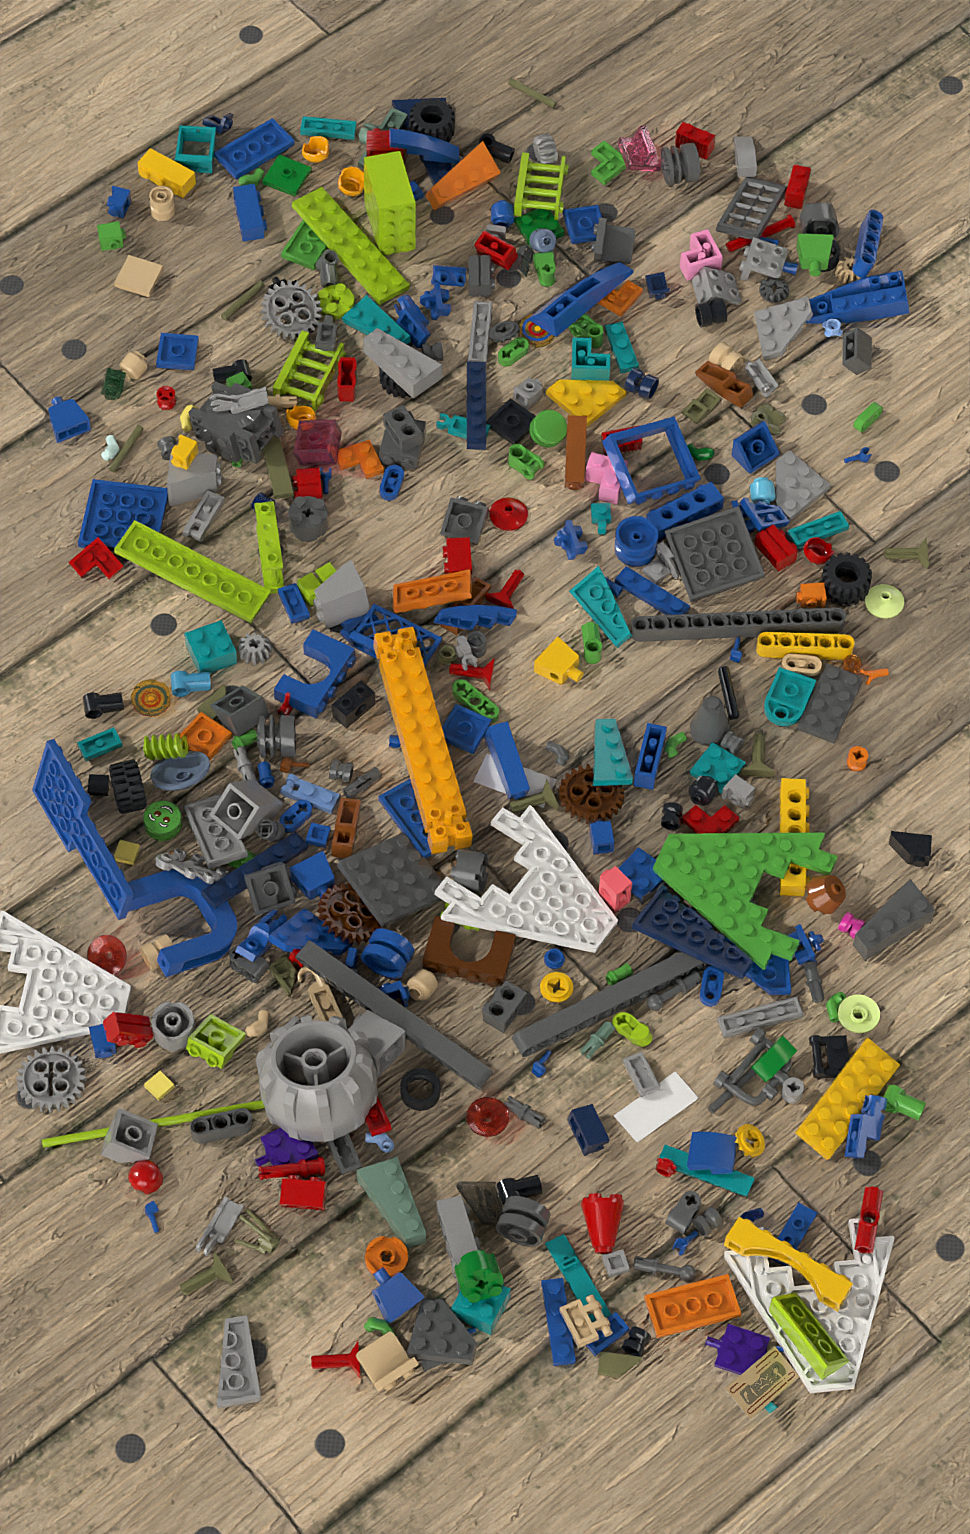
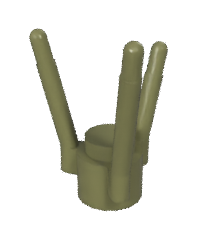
[235,1208,280,1255]

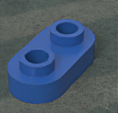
[380,465,404,501]
[699,966,724,1007]

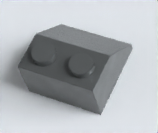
[210,685,270,736]

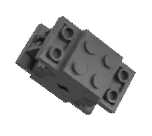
[188,381,284,464]

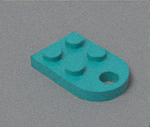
[764,667,817,726]

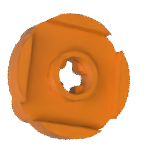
[365,1236,408,1277]

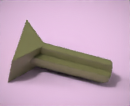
[884,537,929,570]
[741,734,775,778]
[510,778,559,813]
[180,1252,233,1295]

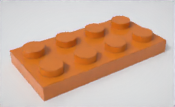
[393,569,472,613]
[644,1274,741,1338]

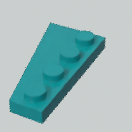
[569,566,633,648]

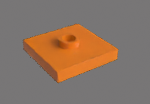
[180,712,233,761]

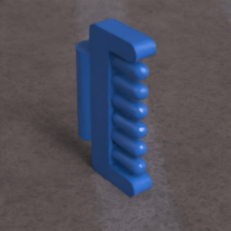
[340,614,379,643]

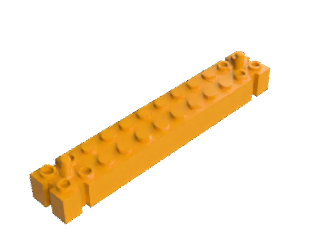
[373,627,473,855]

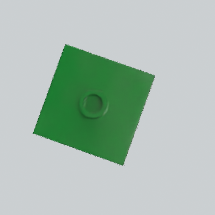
[262,155,312,197]

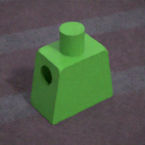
[796,234,833,276]

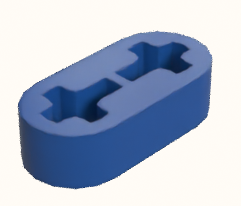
[279,800,312,833]

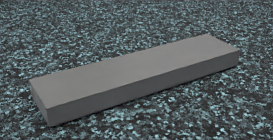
[468,301,493,367]
[717,997,804,1039]

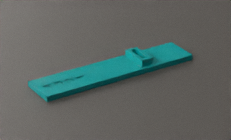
[657,1144,755,1197]
[545,1234,612,1323]

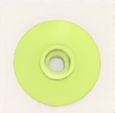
[865,584,904,618]
[838,995,880,1033]

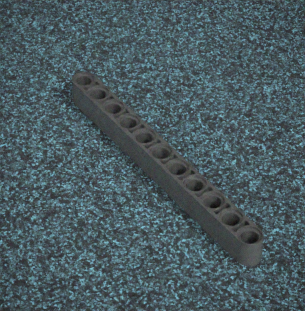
[631,608,846,642]
[295,940,493,1090]
[512,952,712,1057]

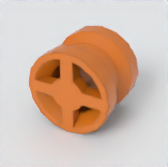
[847,746,868,772]

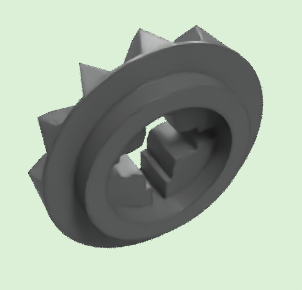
[759,277,789,303]
[489,321,520,343]

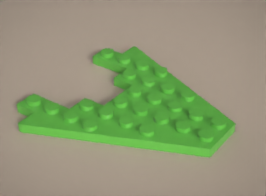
[653,832,838,970]

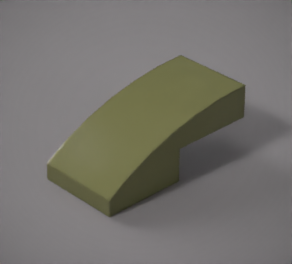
[682,388,722,424]

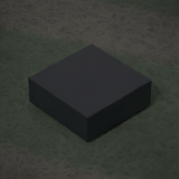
[87,774,110,796]

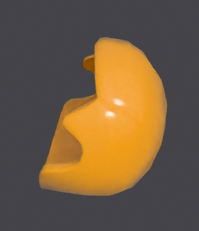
[302,136,330,163]
[338,166,364,197]
[286,405,316,431]

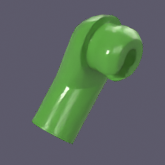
[239,168,264,186]

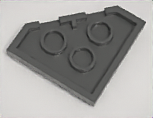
[407,1298,477,1365]

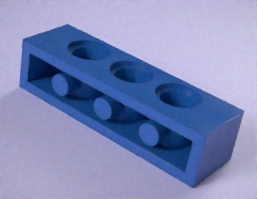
[646,482,724,542]

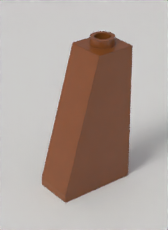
[565,415,587,490]

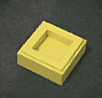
[114,840,140,865]
[144,1071,175,1101]

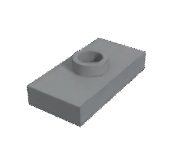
[623,1051,660,1097]

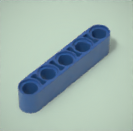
[852,209,884,278]

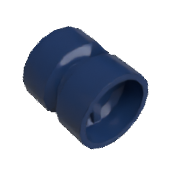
[624,367,659,401]

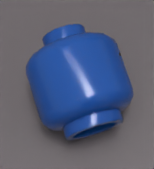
[491,200,514,228]

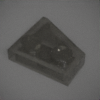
[456,1181,503,1225]

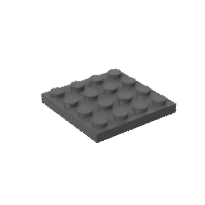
[665,506,765,603]
[337,832,442,928]

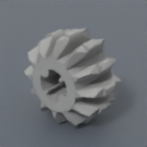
[533,134,558,164]
[238,632,272,666]

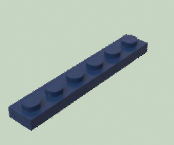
[466,361,486,450]
[201,831,309,909]

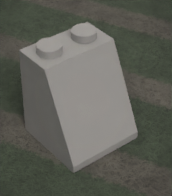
[167,453,222,506]
[313,560,370,629]
[209,779,283,840]
[347,1010,405,1078]

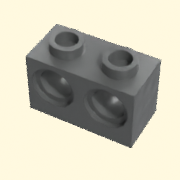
[383,405,424,453]
[482,980,527,1033]

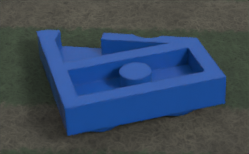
[740,497,790,532]

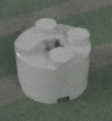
[152,1001,195,1052]

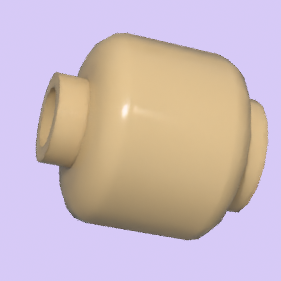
[119,351,148,380]
[407,970,438,1001]

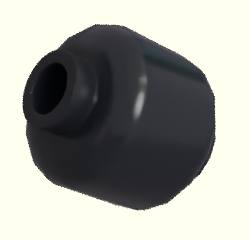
[688,776,718,806]

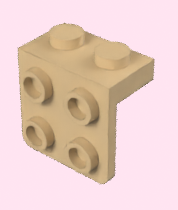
[356,1332,419,1392]

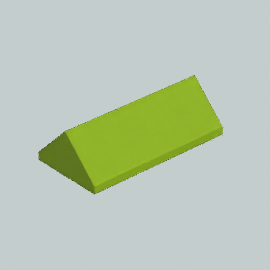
[769,1292,849,1380]

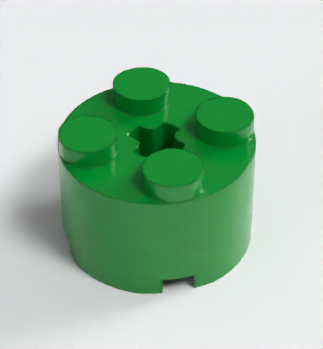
[454,1250,503,1303]

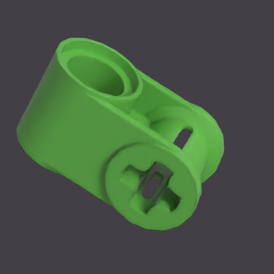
[533,251,556,287]
[569,314,603,348]
[508,444,545,480]

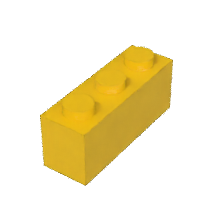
[137,148,196,198]

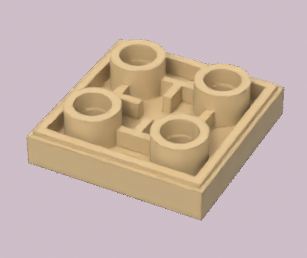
[114,255,163,297]

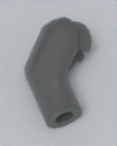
[545,741,569,766]

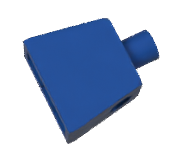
[48,396,91,443]
[289,851,335,900]
[372,1267,425,1323]

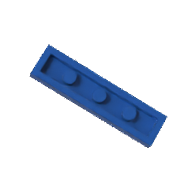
[614,566,690,615]
[541,1278,576,1366]

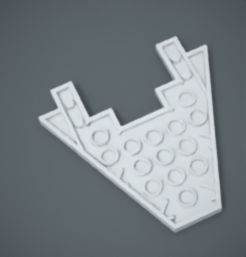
[434,805,618,953]
[0,911,132,1054]
[724,1218,895,1393]

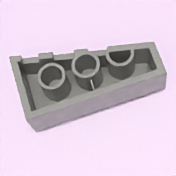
[363,328,442,399]
[436,1195,481,1294]

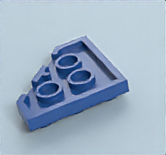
[268,909,353,956]
[725,936,791,995]

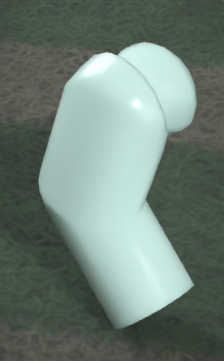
[101,435,119,461]

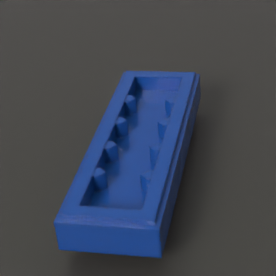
[768,1202,818,1266]

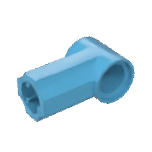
[170,671,211,697]

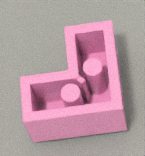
[680,229,723,281]
[585,452,628,505]

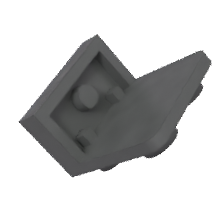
[591,218,635,264]

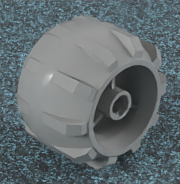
[256,1014,378,1142]

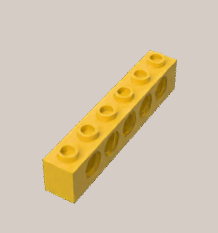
[780,778,810,896]

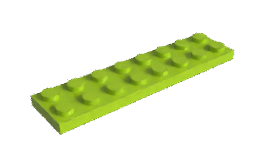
[292,187,410,305]
[114,520,271,623]

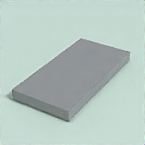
[183,793,248,869]

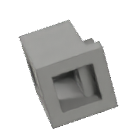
[513,377,543,410]
[722,774,755,809]

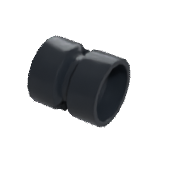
[695,298,728,328]

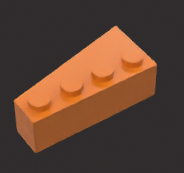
[426,141,501,211]

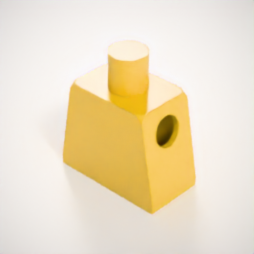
[534,636,584,685]

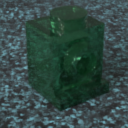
[100,368,126,400]

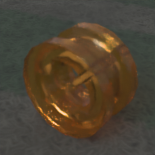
[842,655,861,674]

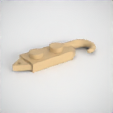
[297,966,343,1022]

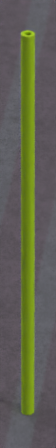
[42,1100,265,1148]

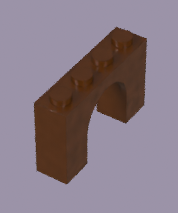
[423,916,516,987]

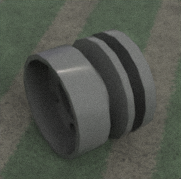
[660,143,700,186]
[257,715,296,758]

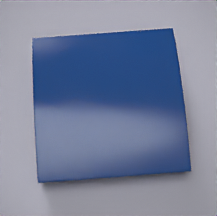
[687,1132,737,1175]

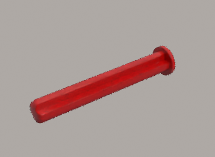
[726,214,795,252]

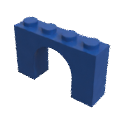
[274,629,356,719]

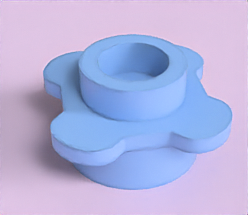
[822,319,843,337]

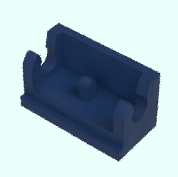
[567,1104,610,1156]

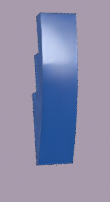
[389,128,460,164]
[434,605,517,631]

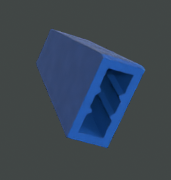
[484,721,530,800]

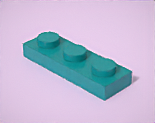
[300,116,357,140]
[604,321,639,374]
[788,511,849,549]

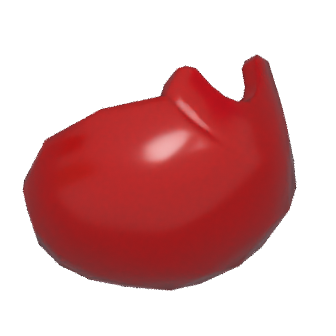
[804,537,835,565]
[128,1160,163,1194]

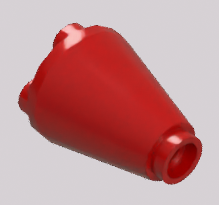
[581,1193,624,1254]

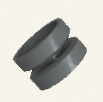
[496,1196,551,1246]

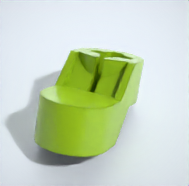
[612,1012,653,1047]

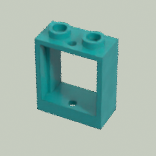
[175,125,217,173]

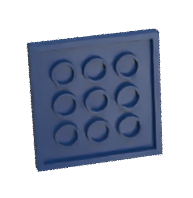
[78,479,168,552]

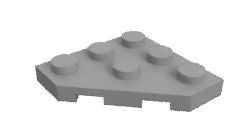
[754,296,813,361]
[775,450,831,521]

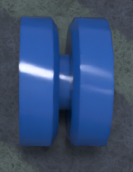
[614,516,658,567]
[361,928,414,979]

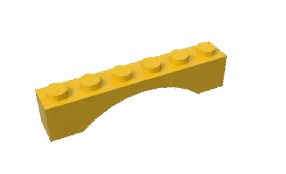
[724,1217,853,1312]

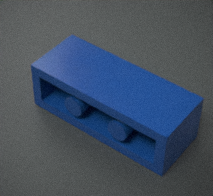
[233,184,267,242]
[633,723,667,790]

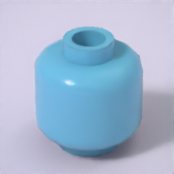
[749,477,776,505]

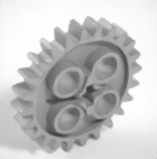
[260,280,322,341]
[16,1046,86,1113]

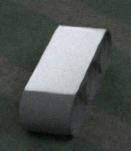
[190,1108,252,1144]

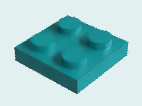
[690,742,746,794]

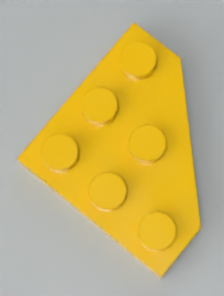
[546,379,626,428]

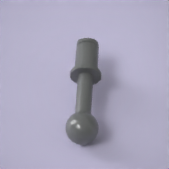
[647,971,702,1011]
[633,1255,696,1282]

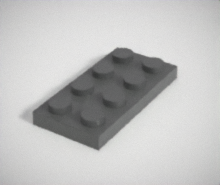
[797,664,864,744]

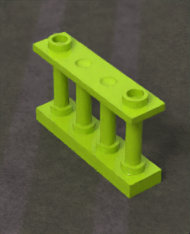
[514,152,569,220]
[273,330,346,412]
[254,501,284,594]

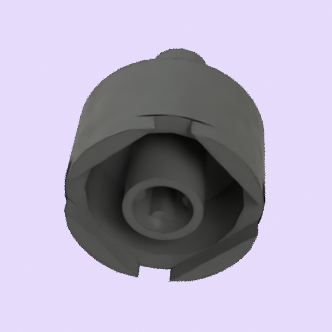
[799,203,839,239]
[288,496,328,542]
[451,849,490,893]

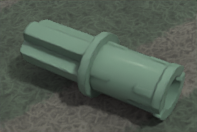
[580,1021,615,1059]

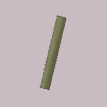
[508,78,557,108]
[221,281,265,320]
[109,425,143,472]

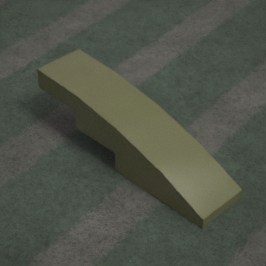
[262,436,294,499]

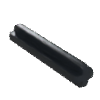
[718,666,739,720]

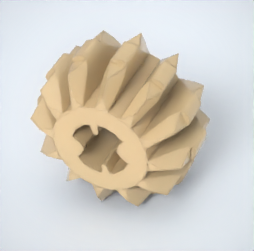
[835,255,862,285]

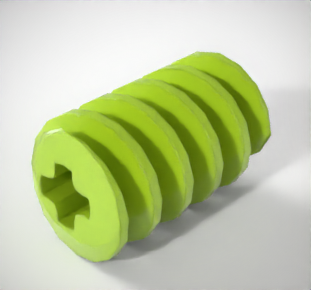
[143,733,188,761]

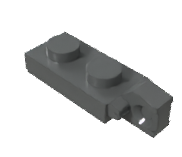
[315,315,337,351]

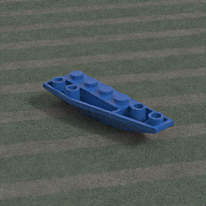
[529,262,634,337]
[805,270,909,324]

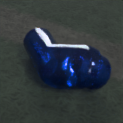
[740,1208,764,1223]

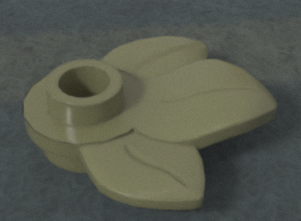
[751,404,787,434]

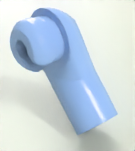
[365,1132,394,1153]

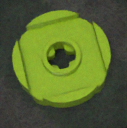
[317,283,355,319]

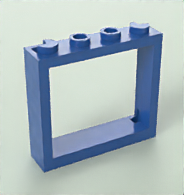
[602,416,701,505]

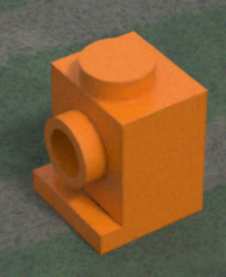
[796,582,827,608]

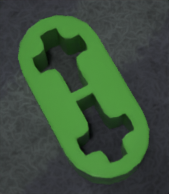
[498,337,529,367]
[853,402,883,433]

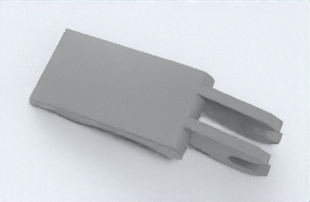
[209,386,268,414]
[195,1196,244,1256]

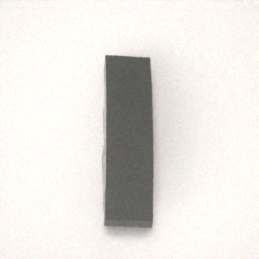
[326,1134,362,1175]

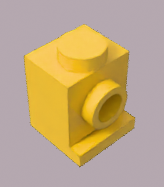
[171,434,198,470]

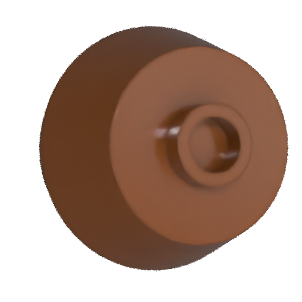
[805,875,846,915]

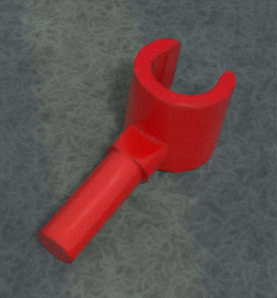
[277,692,293,715]

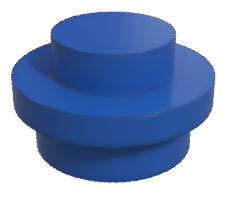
[544,949,565,969]

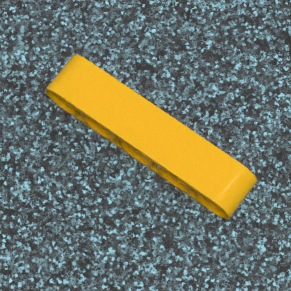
[756,632,855,660]

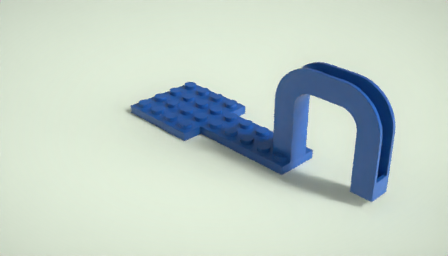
[32,739,237,977]

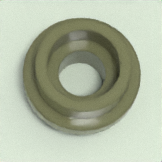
[437,645,457,664]

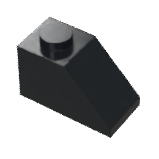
[889,831,932,867]

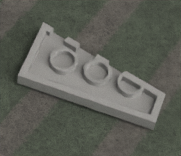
[217,1315,261,1409]

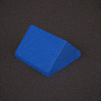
[731,421,780,474]

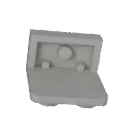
[739,237,788,281]
[691,266,741,305]

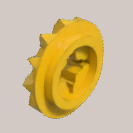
[540,972,573,1004]
[735,1124,765,1158]

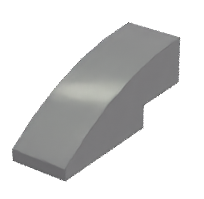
[733,137,757,177]

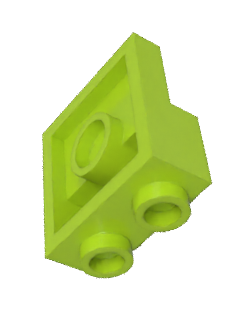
[186,1014,246,1069]

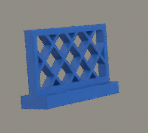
[349,604,442,666]

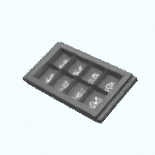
[716,177,787,240]

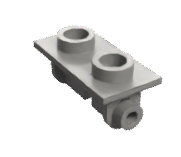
[745,358,779,399]

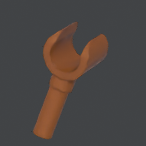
[280,757,309,773]

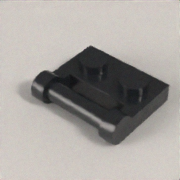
[809,1035,850,1079]

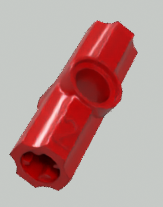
[854,1186,883,1254]

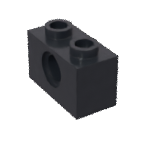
[332,680,375,729]

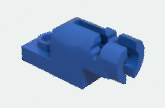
[394,295,431,348]
[235,910,287,962]
[844,1095,887,1158]

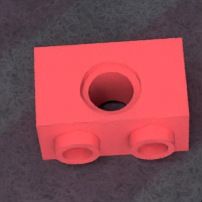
[599,866,632,914]

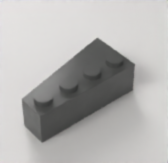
[853,879,935,961]

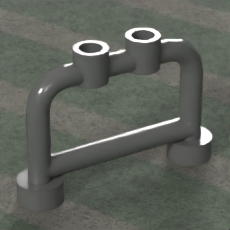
[713,1027,792,1106]

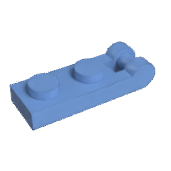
[280,774,340,814]

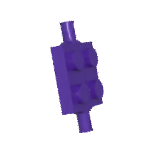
[255,1128,318,1167]
[705,1323,770,1375]

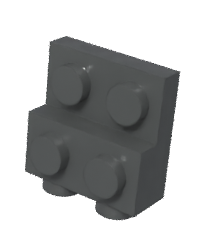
[440,496,490,545]
[244,861,297,916]

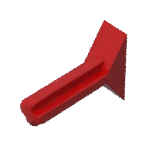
[485,569,524,609]
[449,658,495,691]
[311,1341,360,1378]

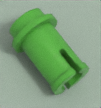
[232,729,257,751]
[605,963,633,986]

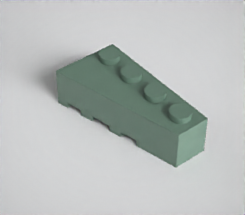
[356,1157,426,1249]

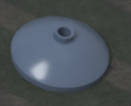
[150,751,210,791]

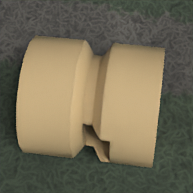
[149,186,175,221]
[709,342,745,373]
[139,934,173,971]

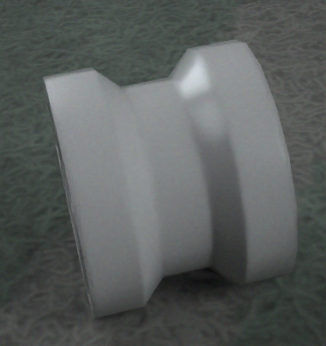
[782,1077,804,1104]

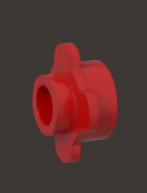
[655,1158,677,1177]

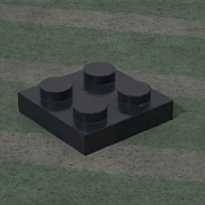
[486,398,536,445]

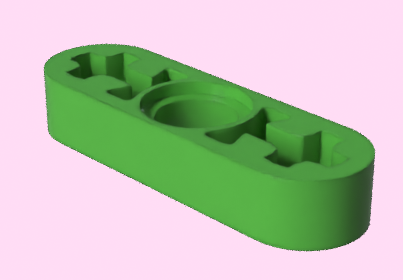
[452,679,499,724]

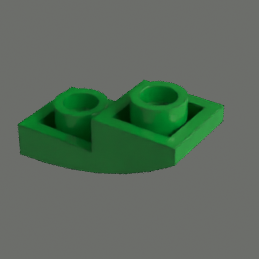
[751,1036,798,1083]

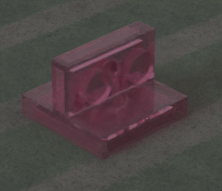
[617,126,661,172]

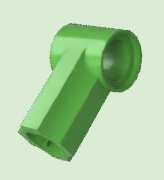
[581,622,602,664]
[883,1085,926,1121]

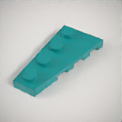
[342,295,411,345]
[593,719,633,786]

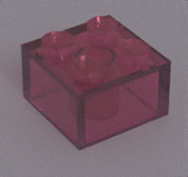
[293,419,342,466]

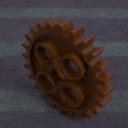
[559,764,625,824]
[317,883,381,944]

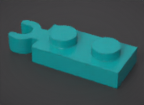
[436,413,490,439]

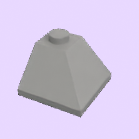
[101,1108,158,1163]

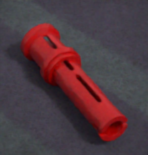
[258,1157,325,1180]

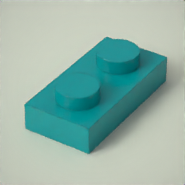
[77,727,123,762]

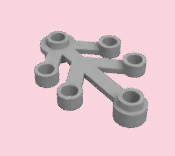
[155,849,229,884]

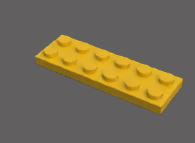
[794,1037,900,1160]

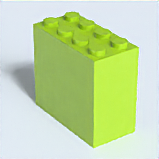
[364,151,416,255]

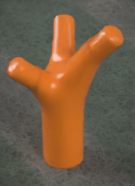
[860,668,889,685]

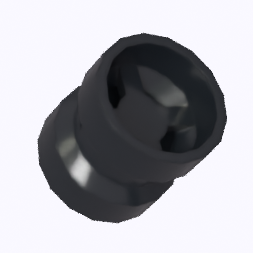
[661,802,683,830]
[622,1326,651,1357]

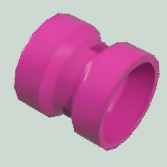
[838,912,866,939]

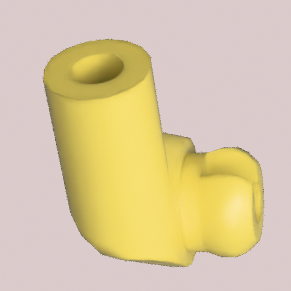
[180,405,198,432]

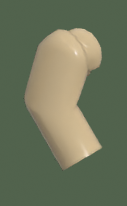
[245,1010,269,1037]

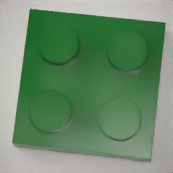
[514,209,564,249]

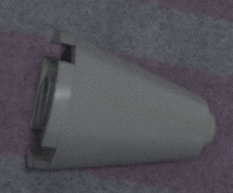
[690,696,730,745]

